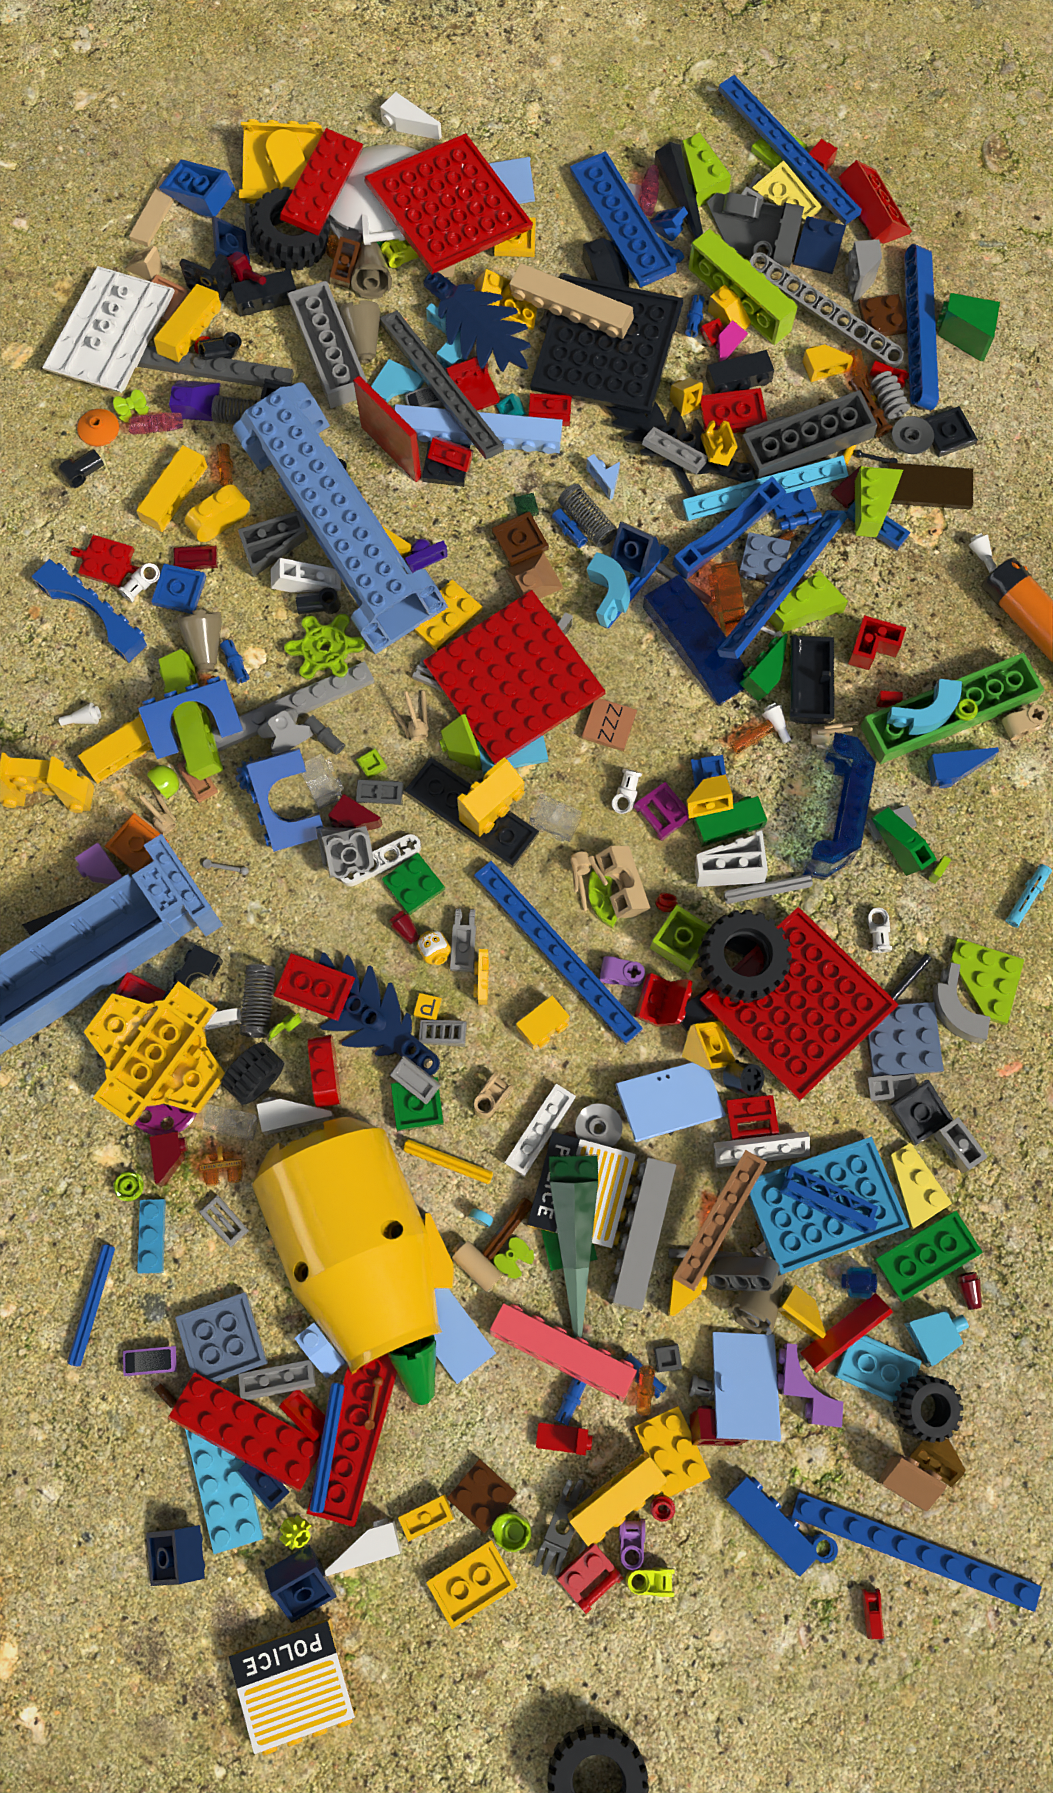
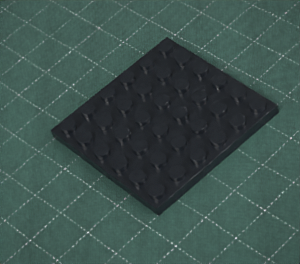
[530,275,683,415]

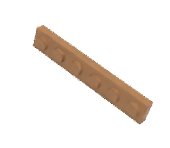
[673,1150,767,1291]

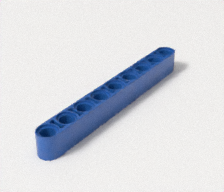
[904,244,939,411]

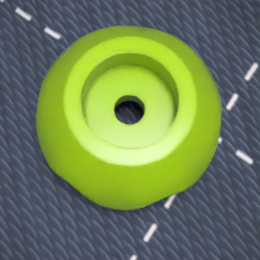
[113,1171,144,1201]

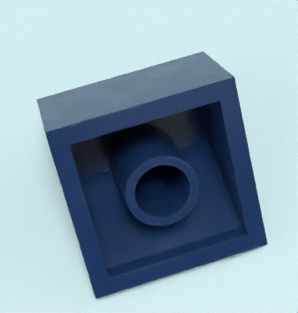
[793,216,846,274]
[146,1525,205,1586]
[264,1545,337,1623]

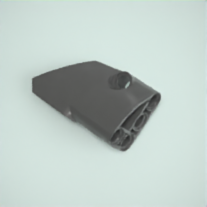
[707,192,804,268]

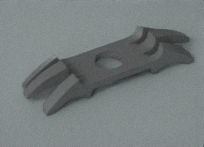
[533,1478,593,1577]

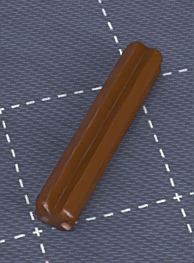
[482,1197,533,1260]

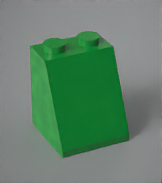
[936,293,1000,362]

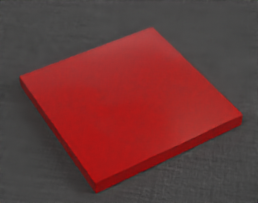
[353,376,421,482]

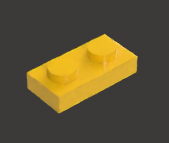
[398,1494,455,1542]

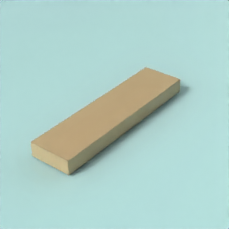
[129,173,175,247]

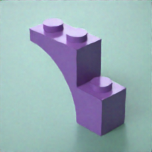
[777,1343,843,1427]

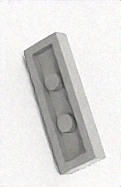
[642,427,708,475]
[238,1360,316,1401]

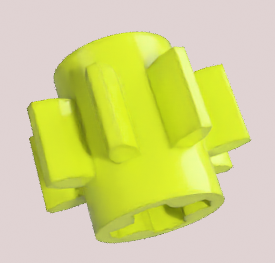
[279,1514,311,1550]

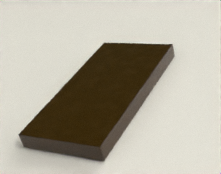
[888,463,973,510]

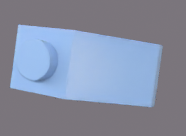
[294,1322,346,1379]

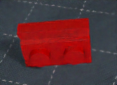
[529,393,572,427]

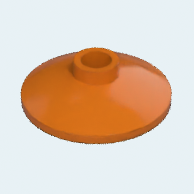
[77,409,119,447]

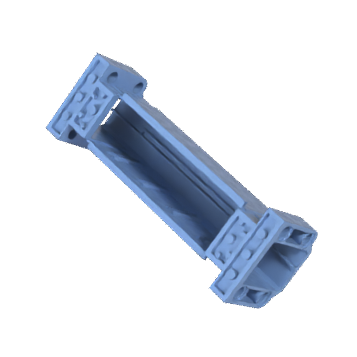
[232,382,448,654]
[0,834,223,1071]

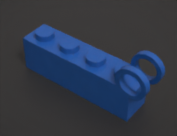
[723,1476,838,1577]

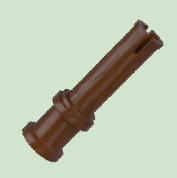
[848,376,893,438]

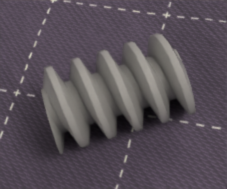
[870,371,910,419]

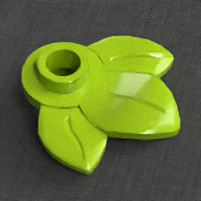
[268,1012,303,1042]

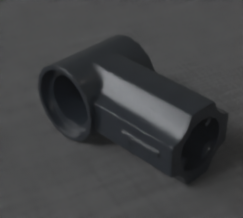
[197,332,242,360]
[58,449,104,488]
[296,587,341,614]

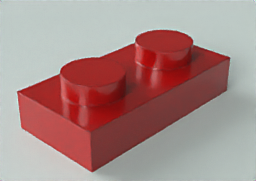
[427,436,474,472]
[279,1390,325,1443]

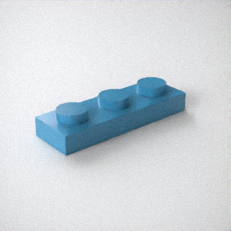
[137,1199,166,1274]

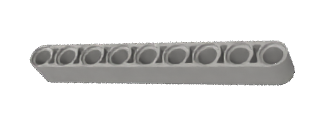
[750,252,903,368]

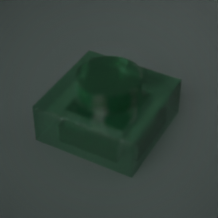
[513,493,539,517]

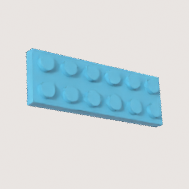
[185,1388,264,1554]

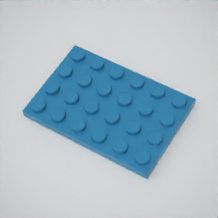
[748,1137,909,1276]

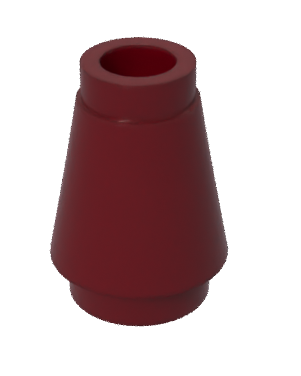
[389,910,420,945]
[956,1272,982,1310]

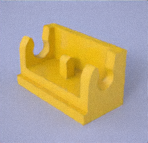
[701,421,738,466]

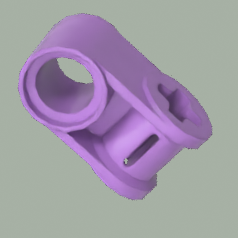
[599,956,645,987]
[619,1518,645,1570]

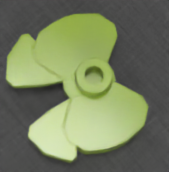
[113,389,149,423]
[494,1237,534,1279]

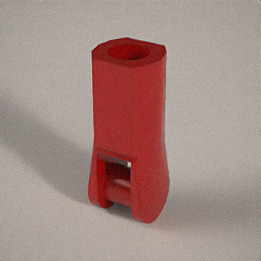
[869,361,909,388]
[862,1588,884,1639]

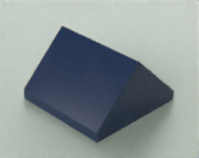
[212,216,250,263]
[610,521,662,578]

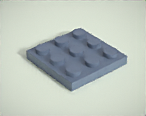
[867,1002,944,1077]
[175,1292,268,1383]

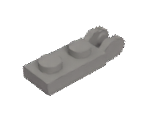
[450,909,476,972]

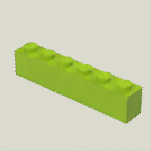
[158,649,223,781]

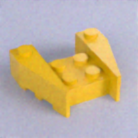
[0,753,94,813]

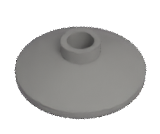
[575,1103,623,1148]

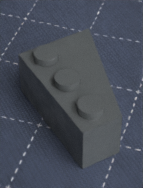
[238,510,308,577]

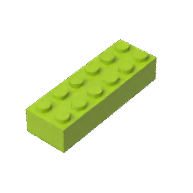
[688,228,798,346]

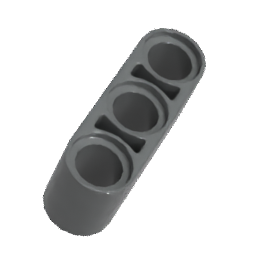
[708,1257,780,1291]

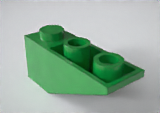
[739,633,788,701]
[871,807,937,876]

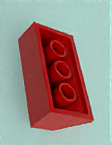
[838,160,912,244]

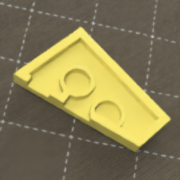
[752,161,822,222]
[889,1142,952,1230]

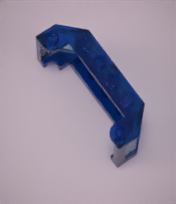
[803,732,876,880]

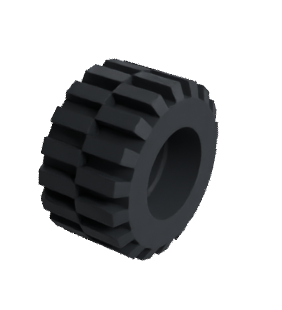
[221,1042,285,1105]
[893,1375,964,1443]

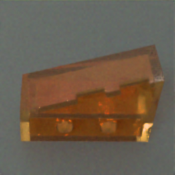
[708,560,745,642]

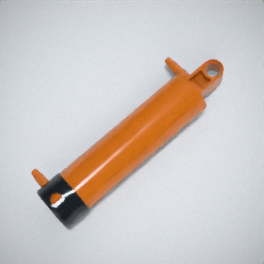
[981,557,1053,663]

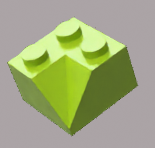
[650,905,711,973]

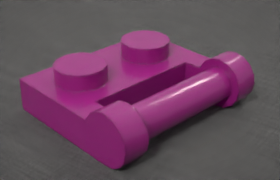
[633,782,692,841]

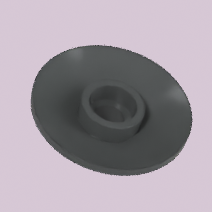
[892,416,934,454]

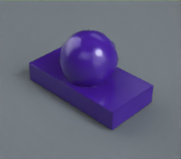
[405,538,448,573]

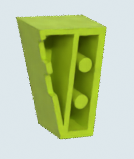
[682,132,731,207]
[855,466,903,537]
[768,570,848,633]

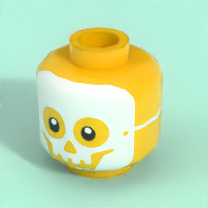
[417,930,451,965]

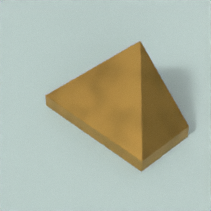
[909,1439,966,1488]

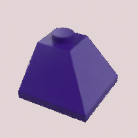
[169,380,221,421]

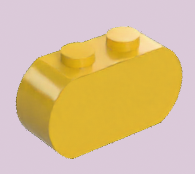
[265,129,307,189]
[185,485,250,542]

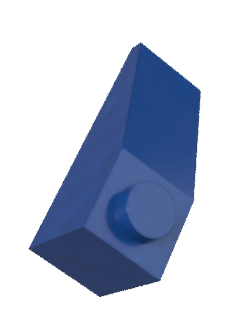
[927,747,999,788]

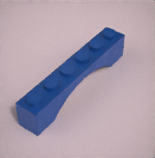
[672,476,786,580]
[31,559,147,663]

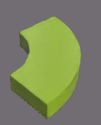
[588,869,618,929]

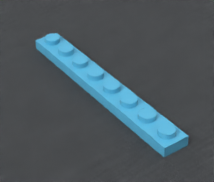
[682,456,849,522]

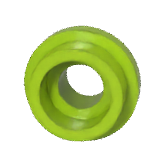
[955,699,978,721]

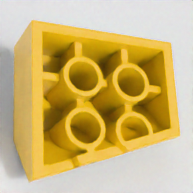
[457,757,525,837]

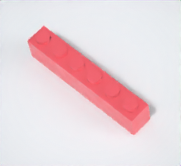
[490,1303,637,1402]

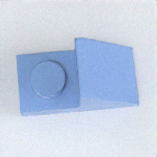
[586,454,620,500]

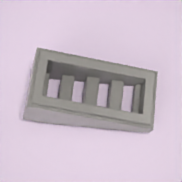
[419,1020,467,1047]

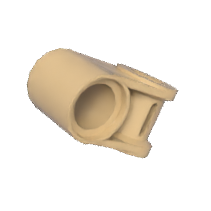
[1001,705,1048,741]
[474,1072,514,1119]

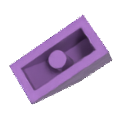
[75,843,122,885]

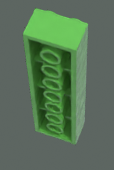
[860,652,1045,764]

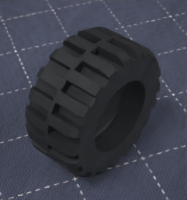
[251,187,330,271]
[697,909,792,1003]
[547,1722,649,1793]

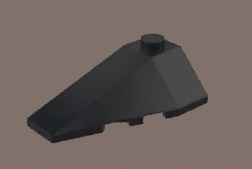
[582,238,629,287]

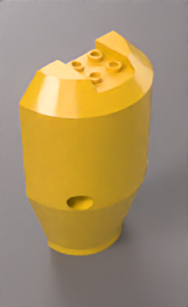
[252,1117,442,1374]

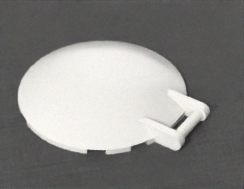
[329,144,420,245]

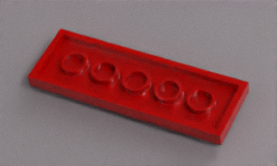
[280,128,363,236]
[168,1372,321,1492]

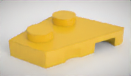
[473,949,489,1005]

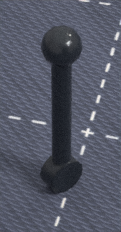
[854,449,898,463]

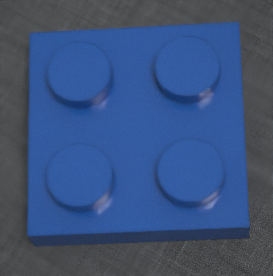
[151,564,207,614]

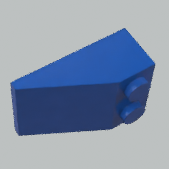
[159,159,236,218]

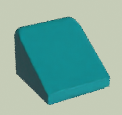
[496,393,526,416]

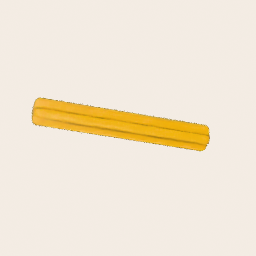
[403,1139,493,1184]

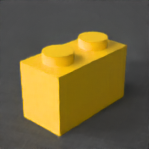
[516,995,570,1050]

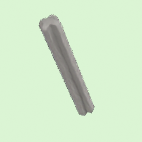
[724,874,813,904]

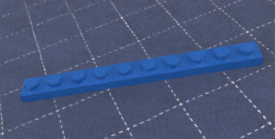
[718,75,862,225]
[717,510,848,659]
[474,861,643,1045]
[791,1492,1042,1612]

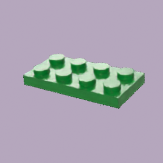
[874,1211,983,1303]

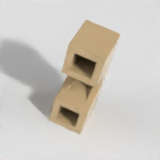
[595,846,650,918]

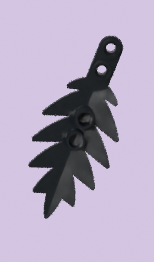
[604,401,755,482]

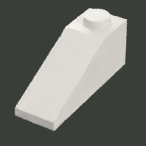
[380,92,442,140]
[271,558,341,592]
[257,1097,335,1135]
[325,1518,402,1576]

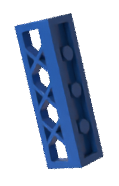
[779,1165,878,1234]

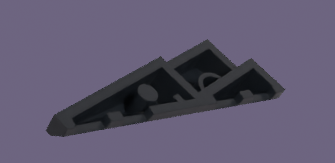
[654,142,703,240]

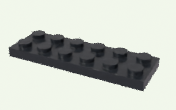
[404,757,539,868]

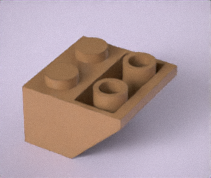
[877,1454,947,1511]

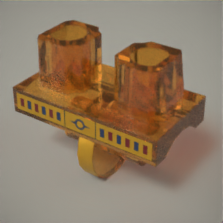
[199,1146,246,1186]

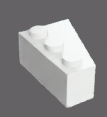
[695,830,768,887]

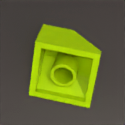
[439,714,481,771]

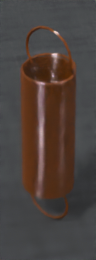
[776,530,798,541]
[151,1380,177,1408]

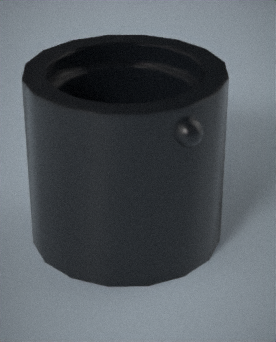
[723,1059,765,1095]

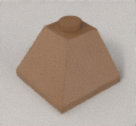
[505,552,563,599]

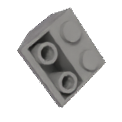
[845,239,882,302]

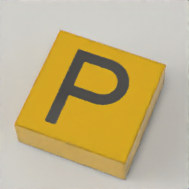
[414,993,442,1020]

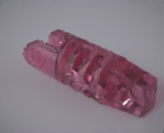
[639,165,659,217]
[129,413,183,435]

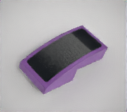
[123,1346,177,1376]

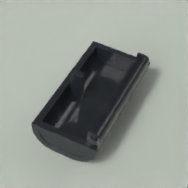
[790,635,834,725]

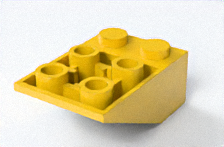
[474,269,537,330]

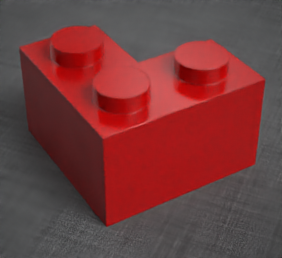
[848,615,907,670]

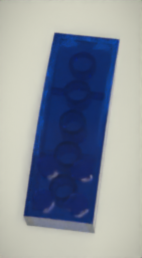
[642,574,746,706]

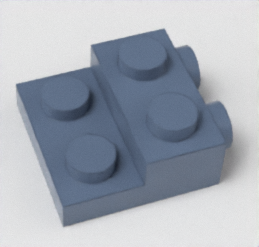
[739,532,791,585]

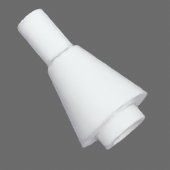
[968,533,997,573]
[59,703,101,726]
[762,703,791,744]

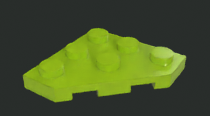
[950,938,1025,1025]

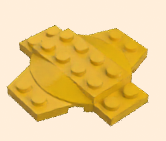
[84,981,225,1126]

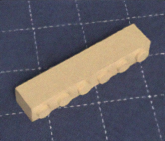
[510,263,634,339]

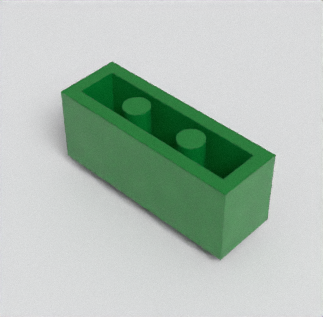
[693,796,768,847]

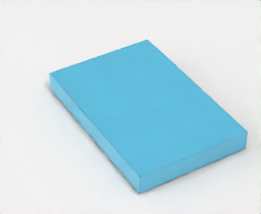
[476,736,548,774]
[834,1335,922,1403]

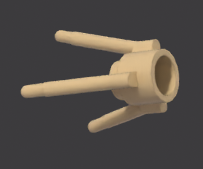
[393,690,430,741]
[810,720,860,757]
[123,789,176,835]
[570,852,608,911]

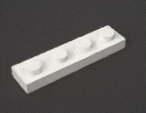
[505,1084,576,1177]
[714,1131,810,1168]

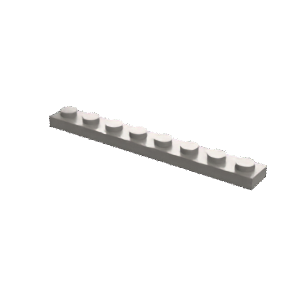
[212,661,375,752]

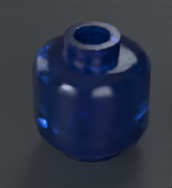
[841,1266,877,1299]

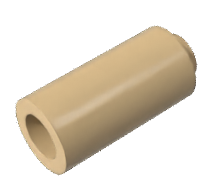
[452,1241,503,1293]

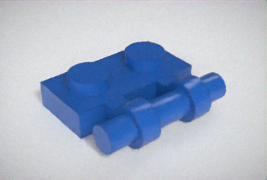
[772,487,822,531]

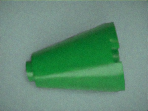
[388,1335,436,1405]

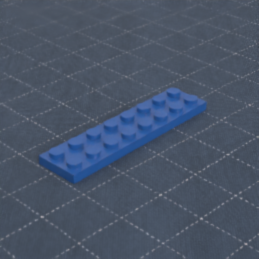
[570,151,677,288]

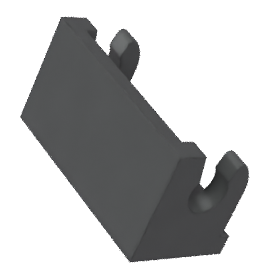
[356,780,404,805]

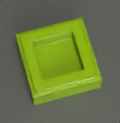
[356,748,387,779]
[928,856,951,884]

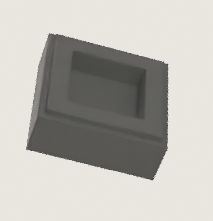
[654,1344,682,1373]

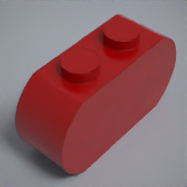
[308,1034,341,1108]

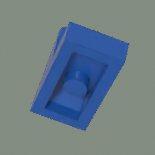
[650,206,688,242]

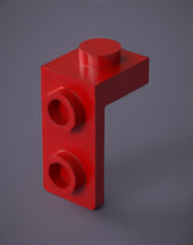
[536,1423,593,1456]

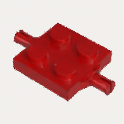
[71,534,140,588]

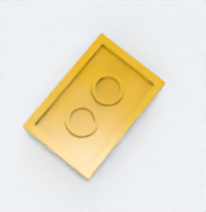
[413,579,483,652]
[634,1406,711,1497]
[426,1539,518,1629]

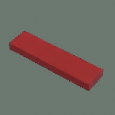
[800,1293,893,1373]

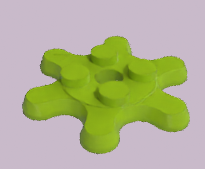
[284,614,365,680]

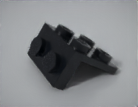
[179,254,234,302]

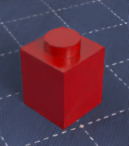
[809,138,838,172]

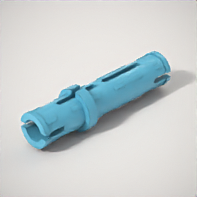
[1005,864,1052,928]

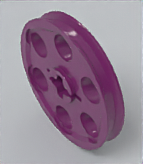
[135,1104,197,1136]

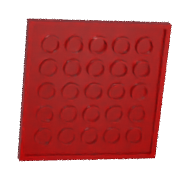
[364,133,533,274]
[423,590,606,765]
[699,907,899,1102]

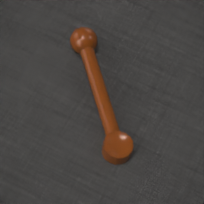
[365,1376,383,1430]

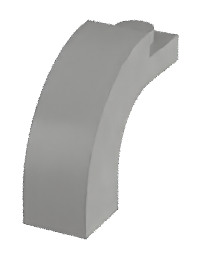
[933,963,990,1044]

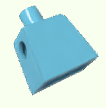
[904,1311,969,1367]

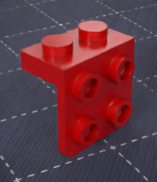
[446,356,500,411]
[634,973,692,1027]

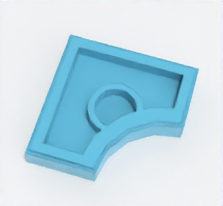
[371,359,424,403]

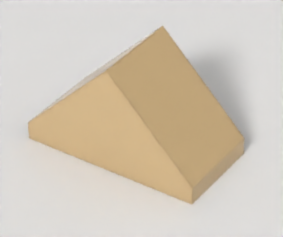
[125,246,163,281]

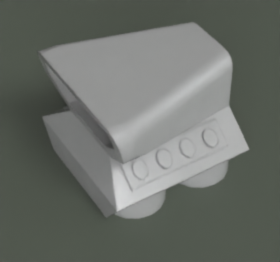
[257,707,314,755]
[316,826,374,878]

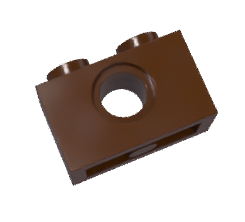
[330,236,360,289]

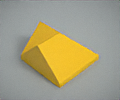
[681,1021,735,1070]
[778,1285,826,1340]

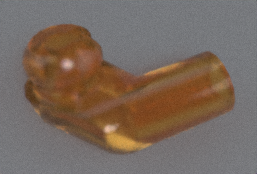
[326,235,339,260]

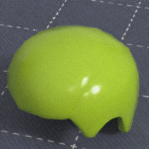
[147,765,179,799]
[491,1511,531,1552]

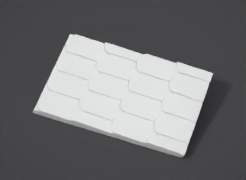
[42,266,175,393]

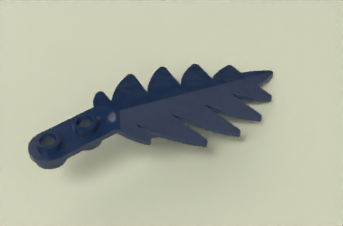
[423,272,531,372]
[300,952,440,1075]

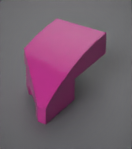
[716,320,748,362]

